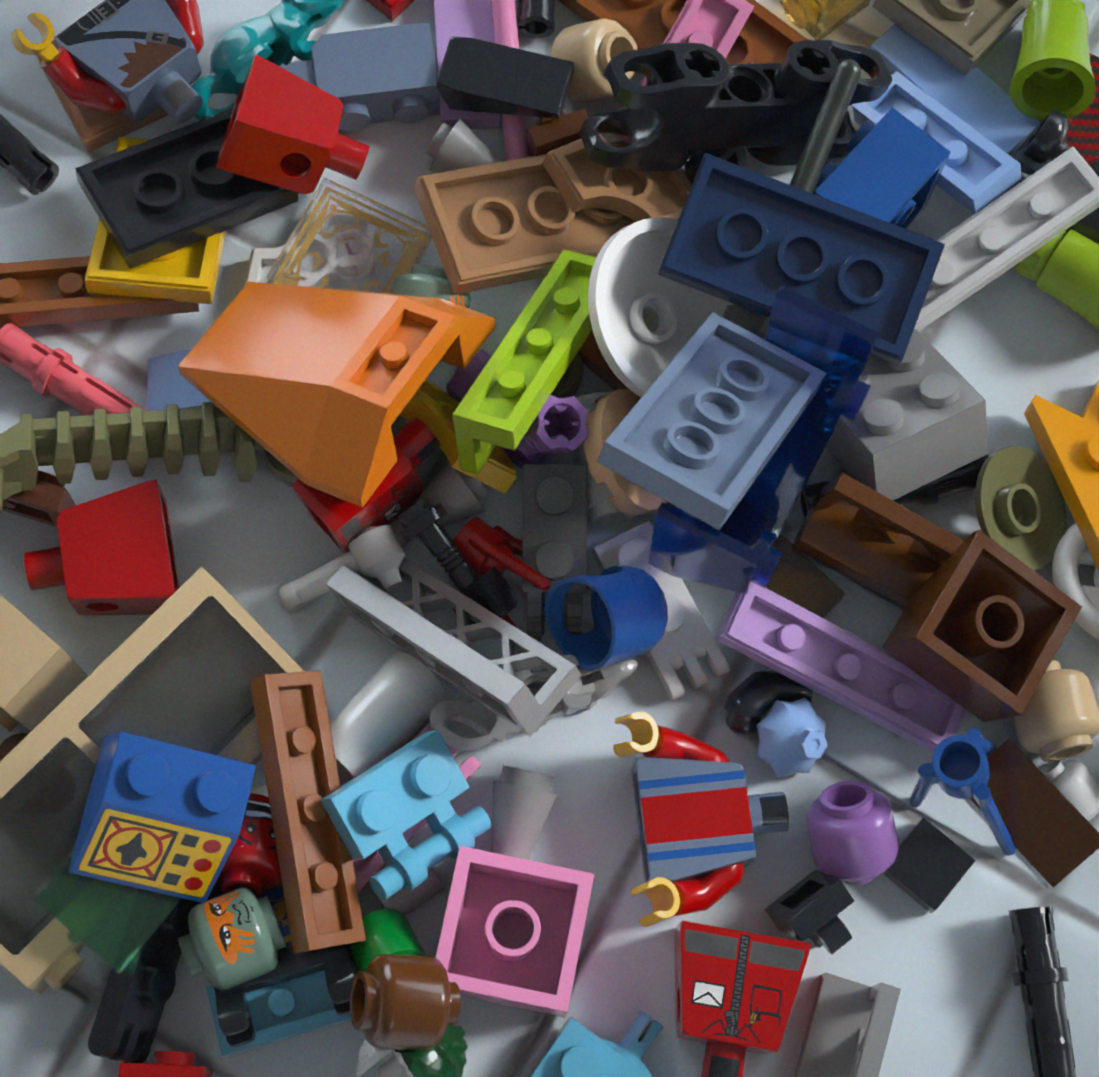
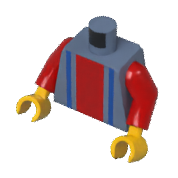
[613,712,789,927]

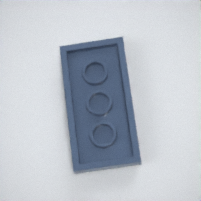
[597,312,826,530]

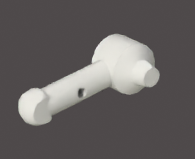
[279,525,405,611]

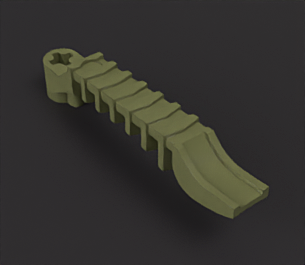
[0,402,299,514]

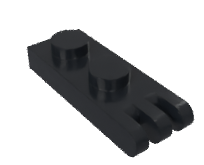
[88,889,197,1063]

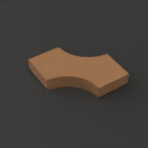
[542,133,692,222]

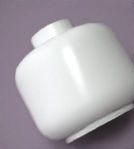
[1039,760,1099,821]

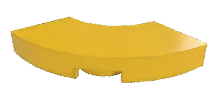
[399,379,517,494]

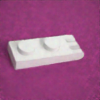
[592,520,730,700]

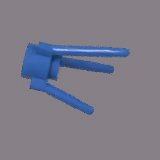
[909,728,1015,856]

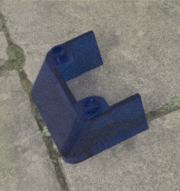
[648,285,879,594]

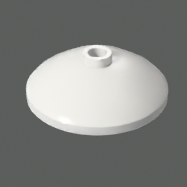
[588,218,734,397]

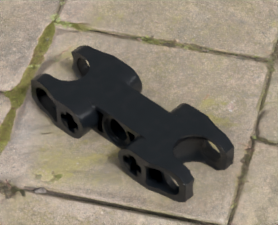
[579,40,893,172]

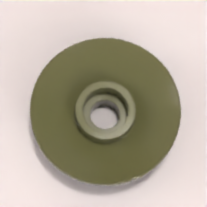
[975,446,1066,570]

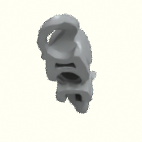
[429,654,638,750]

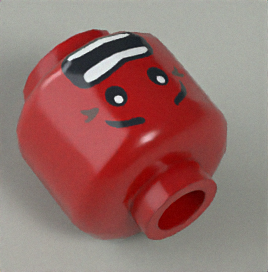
[215,793,282,898]

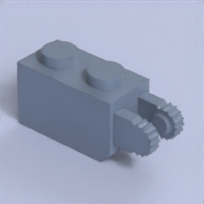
[279,22,440,131]

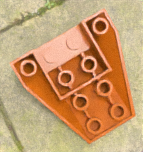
[178,282,496,508]

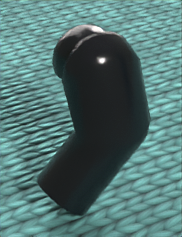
[724,671,812,735]

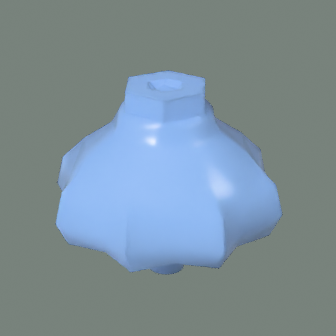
[756,698,828,777]

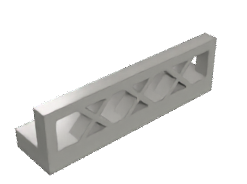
[326,557,581,736]
[794,972,901,1077]

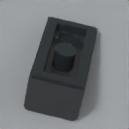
[436,36,574,119]

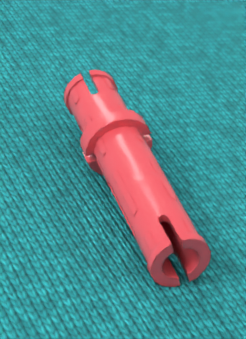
[0,323,149,416]

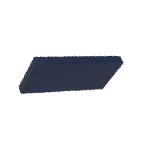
[658,153,945,366]

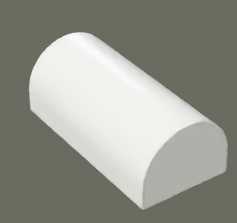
[330,651,446,783]

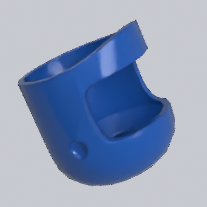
[544,565,668,671]

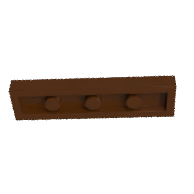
[792,472,964,608]

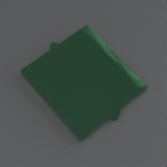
[31,848,182,973]

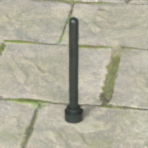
[722,60,861,341]

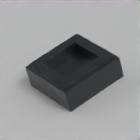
[883,817,976,914]

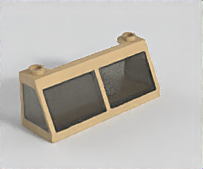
[0,566,327,994]

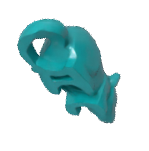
[191,0,345,121]

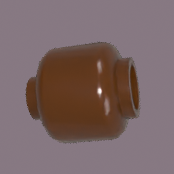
[350,954,461,1050]

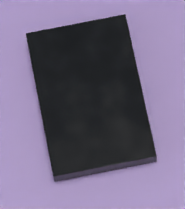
[75,108,298,269]

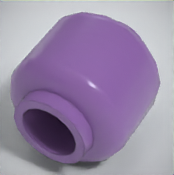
[806,781,898,885]

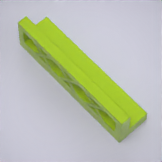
[452,249,596,475]

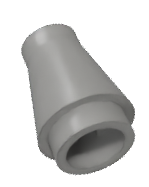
[491,765,557,860]

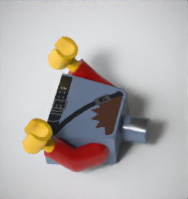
[12,0,204,124]

